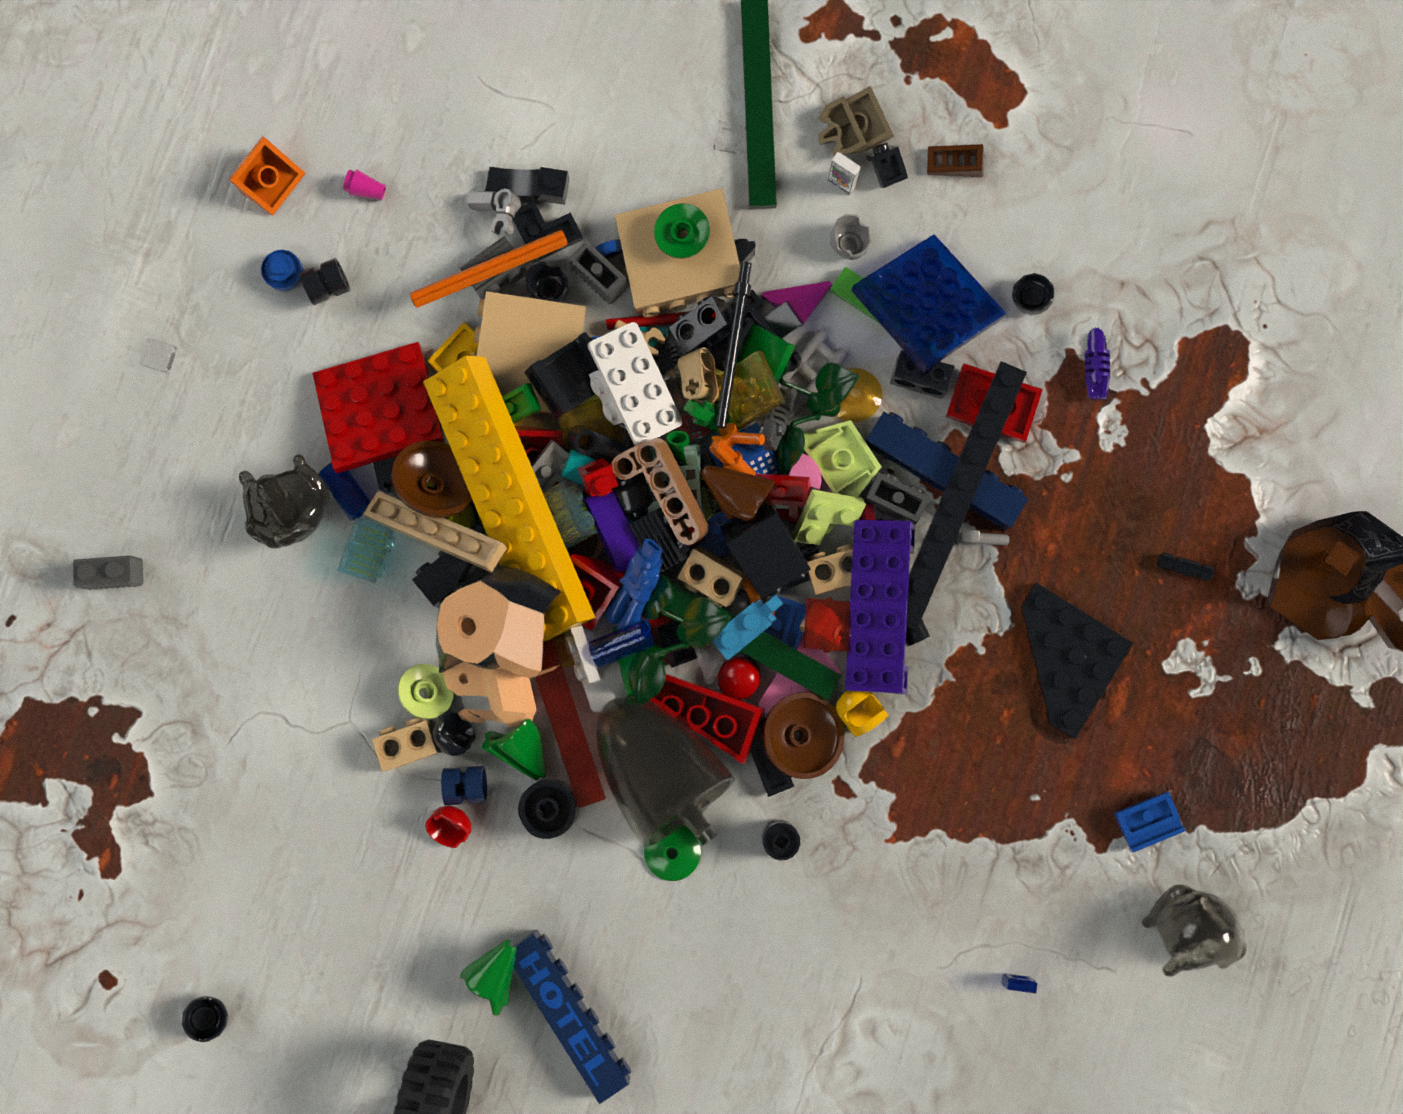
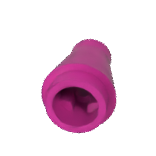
[343,169,386,201]

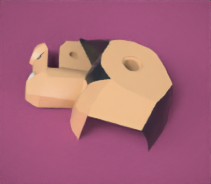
[436,565,561,728]

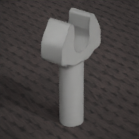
[956,530,1009,546]

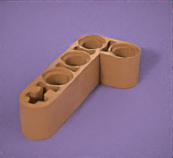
[612,438,708,545]

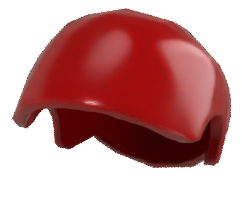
[717,655,761,700]
[425,805,472,848]

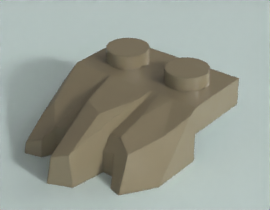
[818,86,894,156]

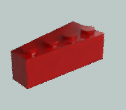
[649,673,765,764]

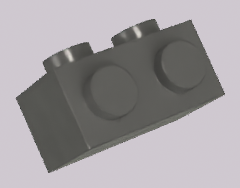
[864,472,930,525]

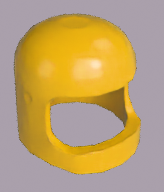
[836,690,888,737]

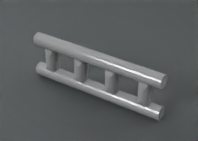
[748,329,848,421]

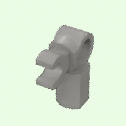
[467,189,521,236]

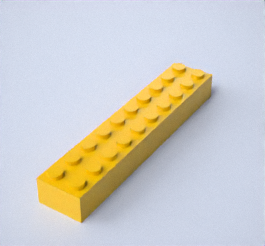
[423,356,596,641]

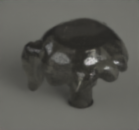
[239,454,331,549]
[1142,884,1247,977]

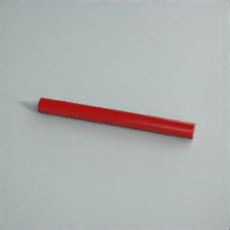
[606,311,716,330]

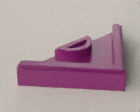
[761,281,832,326]

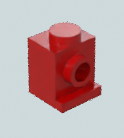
[577,458,618,497]

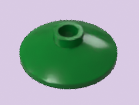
[654,203,710,259]
[644,823,701,881]

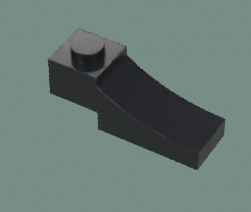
[485,166,570,205]

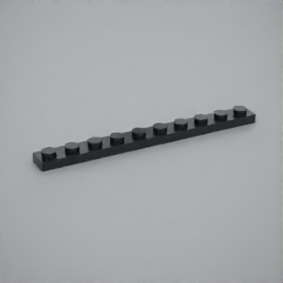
[906,361,1027,631]

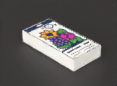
[827,152,861,195]

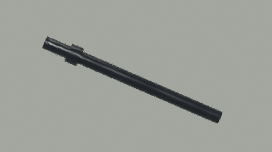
[715,261,752,429]

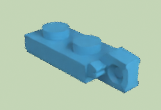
[712,595,783,661]

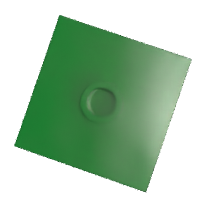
[734,324,795,397]

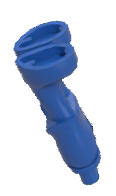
[605,539,663,639]

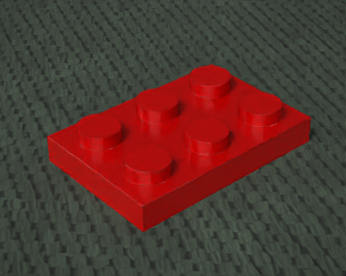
[945,363,1043,443]

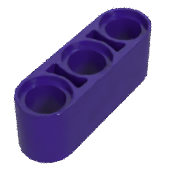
[583,491,640,573]

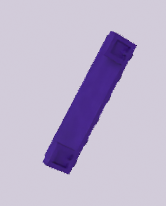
[845,520,916,695]

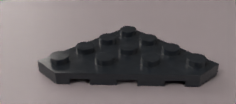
[1020,583,1133,739]

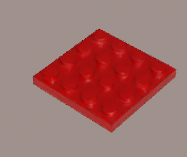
[312,342,445,473]

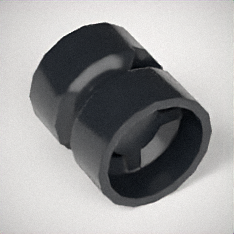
[299,258,351,305]
[761,819,800,861]

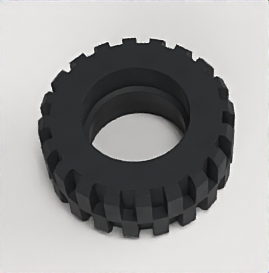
[393,1039,474,1114]

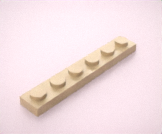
[363,491,507,572]

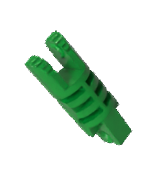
[684,400,746,433]

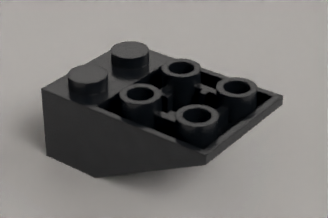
[412,525,487,608]

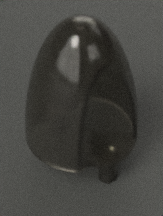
[596,696,735,848]

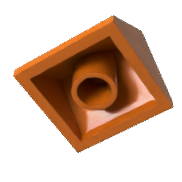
[228,136,306,216]

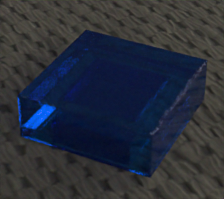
[1001,973,1037,994]

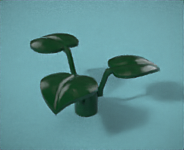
[773,362,859,474]
[628,573,731,705]

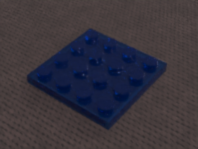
[851,234,1006,373]

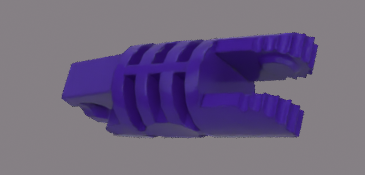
[1085,327,1111,401]

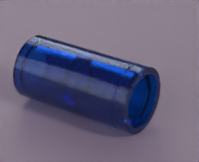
[318,463,371,521]
[589,620,654,668]

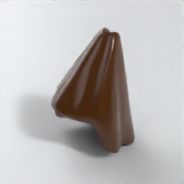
[701,465,775,521]

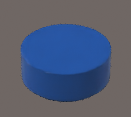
[596,239,623,258]

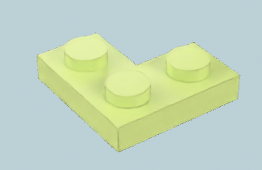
[792,490,866,545]

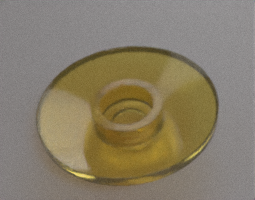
[836,368,882,422]

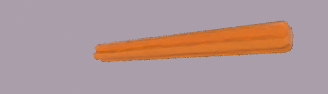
[410,230,567,308]

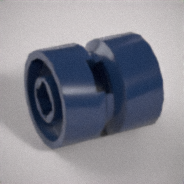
[441,766,487,805]

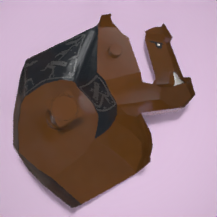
[1268,511,1403,652]

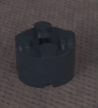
[518,779,579,839]

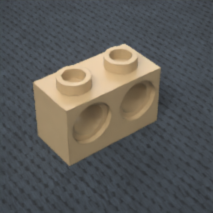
[807,544,853,597]
[677,546,747,607]
[372,718,442,772]

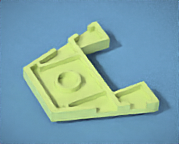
[803,420,882,535]

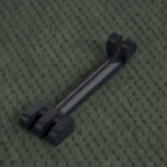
[729,289,802,372]

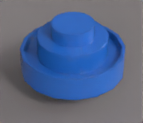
[261,249,303,291]

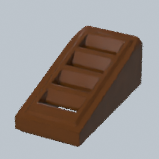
[927,144,984,177]

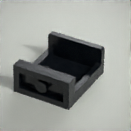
[524,332,598,420]

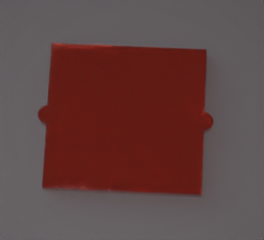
[804,597,851,653]

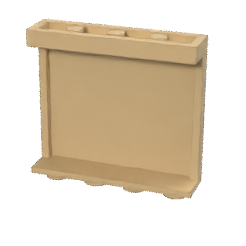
[615,188,740,318]
[471,291,586,420]

